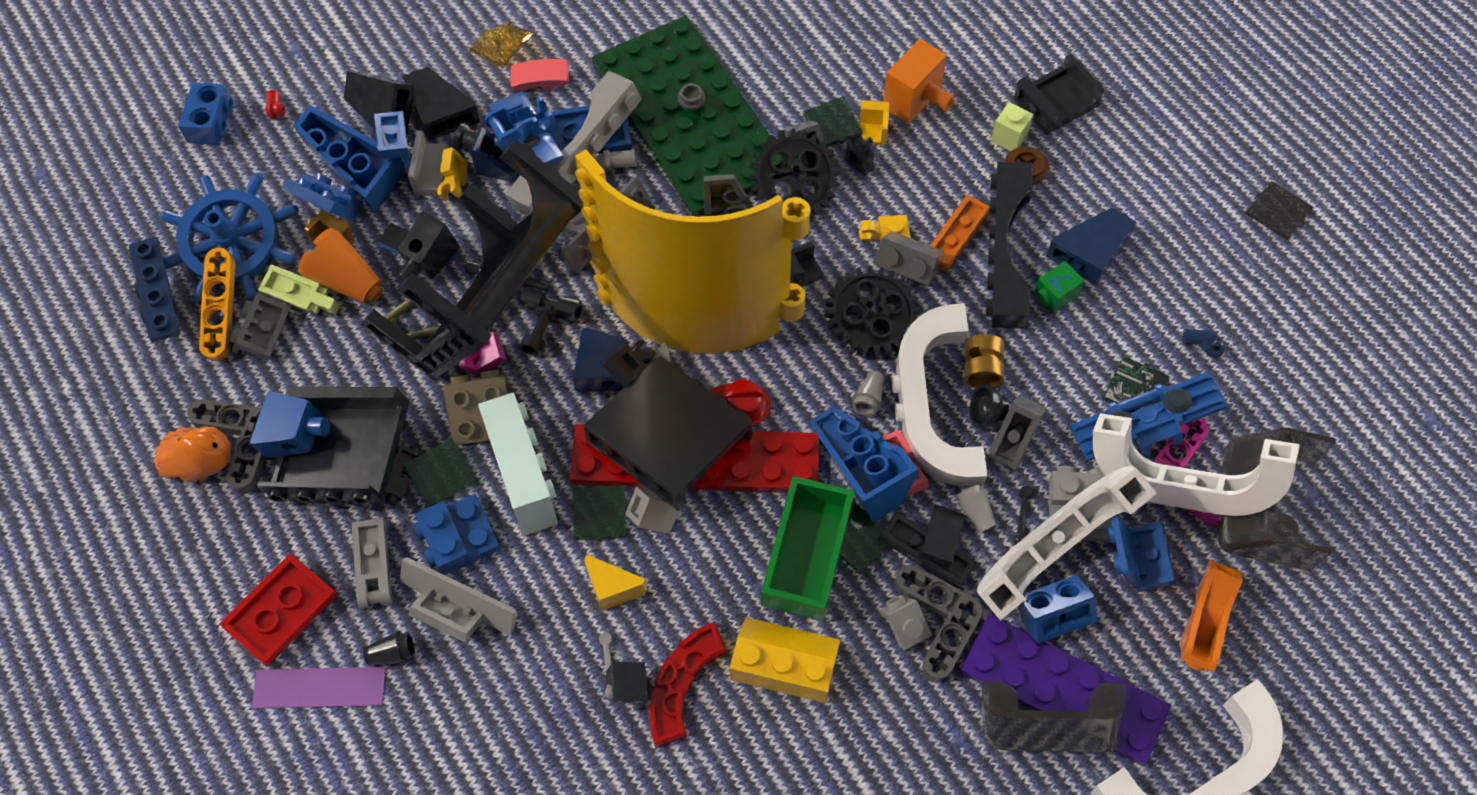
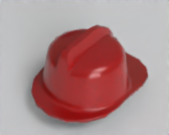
[709,379,771,426]

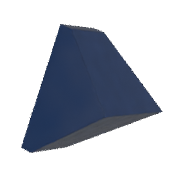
[470,128,519,182]

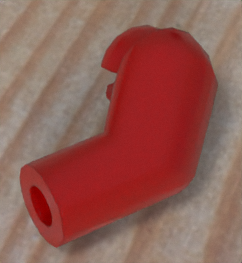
[265,90,286,120]

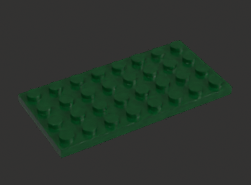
[592,15,792,217]

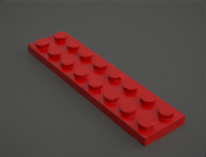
[569,424,819,493]

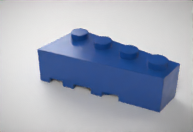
[293,105,406,213]

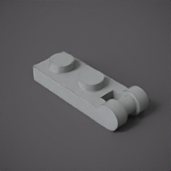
[351,518,393,609]

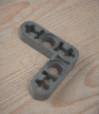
[187,399,267,494]
[895,565,983,683]

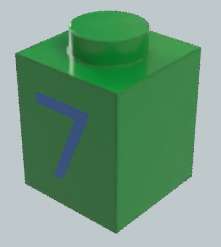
[1034,261,1085,314]

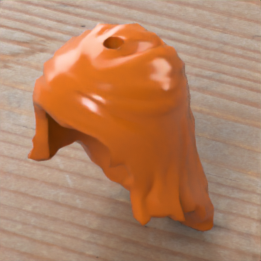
[154,426,231,483]

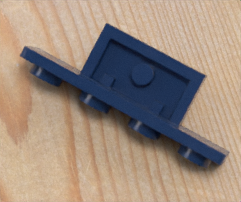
[129,237,180,342]

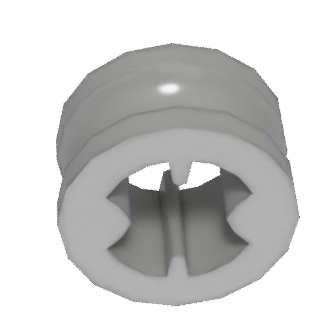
[650,342,671,362]

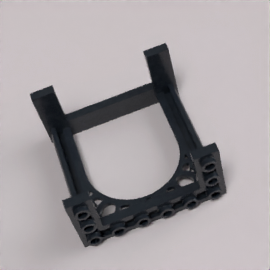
[360,139,584,380]

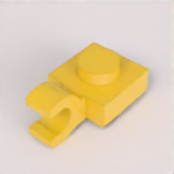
[437,147,468,201]
[859,215,911,243]

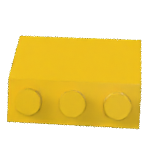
[729,617,840,703]

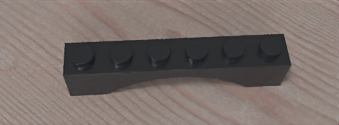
[986,162,1032,329]

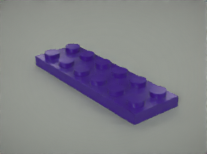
[960,614,1172,767]

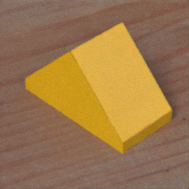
[584,555,647,611]

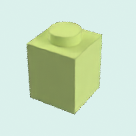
[991,102,1033,151]

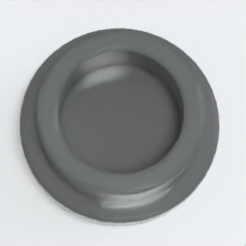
[678,83,705,110]

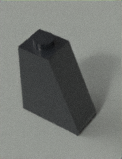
[402,67,480,141]
[344,71,414,136]

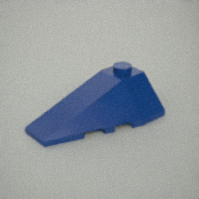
[808,406,919,523]

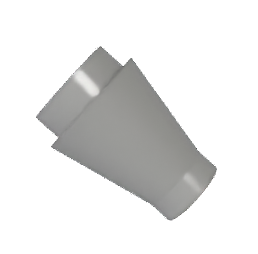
[852,371,885,417]
[957,484,997,533]

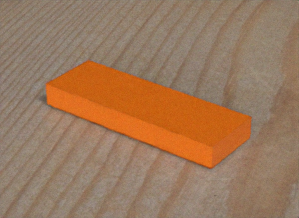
[930,194,990,273]

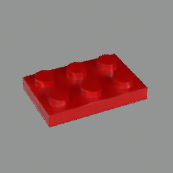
[219,553,338,667]

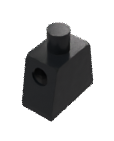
[397,210,460,280]

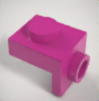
[457,332,506,376]

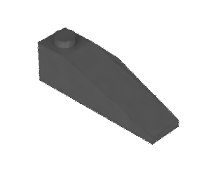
[704,174,754,216]

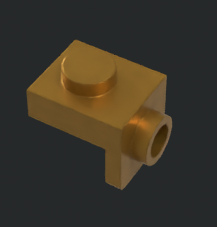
[304,210,355,246]

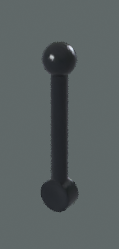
[1013,486,1033,545]

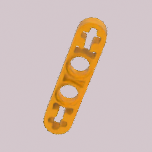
[199,247,236,362]

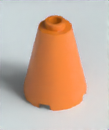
[298,228,383,304]

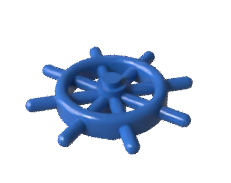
[160,173,299,304]

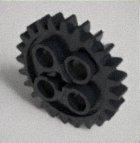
[748,128,841,216]
[824,266,921,360]

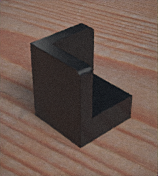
[790,241,823,287]
[606,662,647,710]

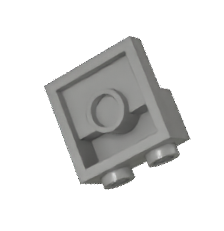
[1048,466,1112,543]

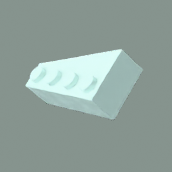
[478,392,558,536]

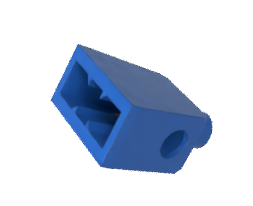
[249,391,330,457]

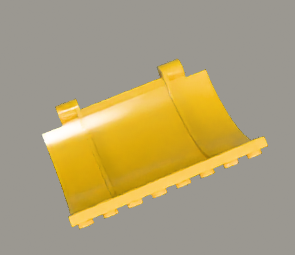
[575,150,810,354]

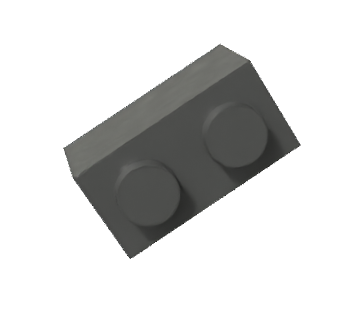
[874,231,944,285]

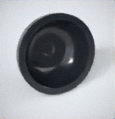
[970,384,1009,428]

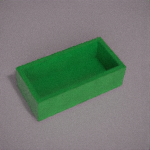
[761,476,855,621]

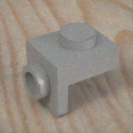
[879,595,932,650]

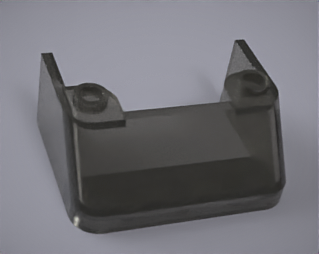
[1217,427,1336,572]

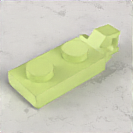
[258,265,341,315]

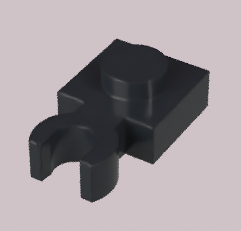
[845,128,874,176]
[604,339,656,387]

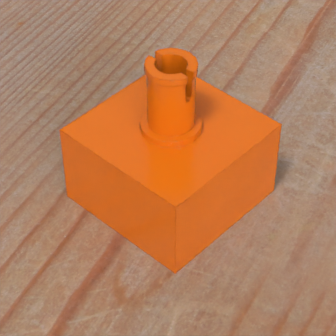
[883,39,955,124]

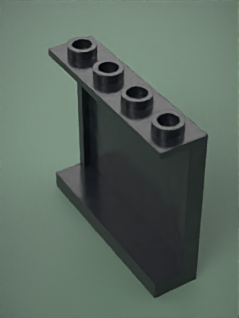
[584,356,752,511]
[257,386,410,505]

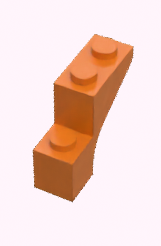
[1181,560,1243,672]

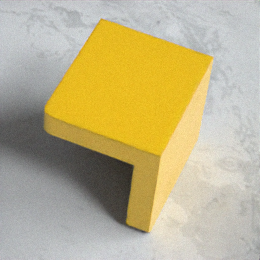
[859,100,889,146]

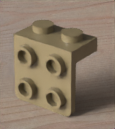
[443,370,508,445]

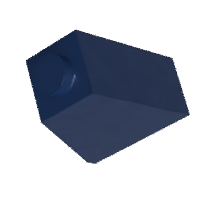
[1046,208,1136,285]

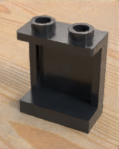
[1014,53,1104,135]

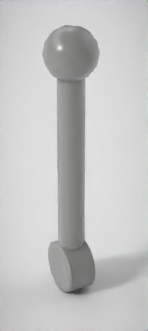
[599,632,613,699]

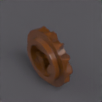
[1005,147,1050,185]

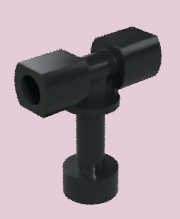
[519,286,583,357]

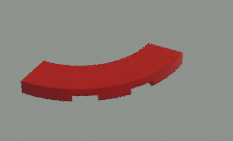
[649,621,726,749]

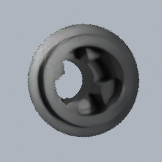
[363,631,415,666]

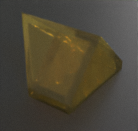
[469,21,533,68]

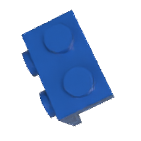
[1108,514,1176,593]

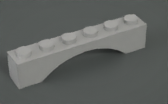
[505,71,642,215]

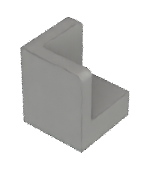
[625,486,680,533]

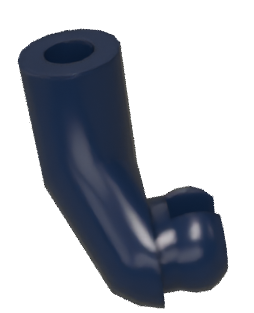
[1182,329,1225,358]

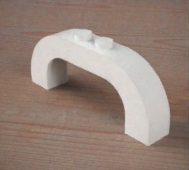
[892,303,987,486]
[1093,413,1300,516]
[977,466,1157,620]
[1090,679,1283,795]

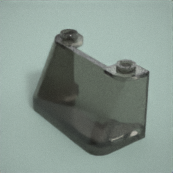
[982,681,1126,752]

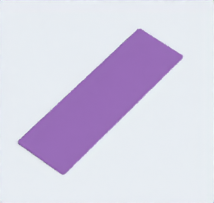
[252,667,385,708]

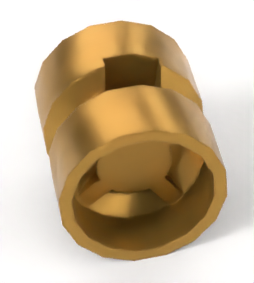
[964,334,1004,389]

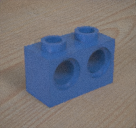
[178,82,234,145]
[1019,575,1098,644]

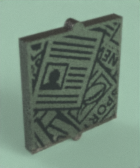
[1245,181,1314,240]

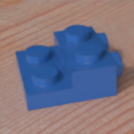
[281,172,363,222]
[412,493,501,575]

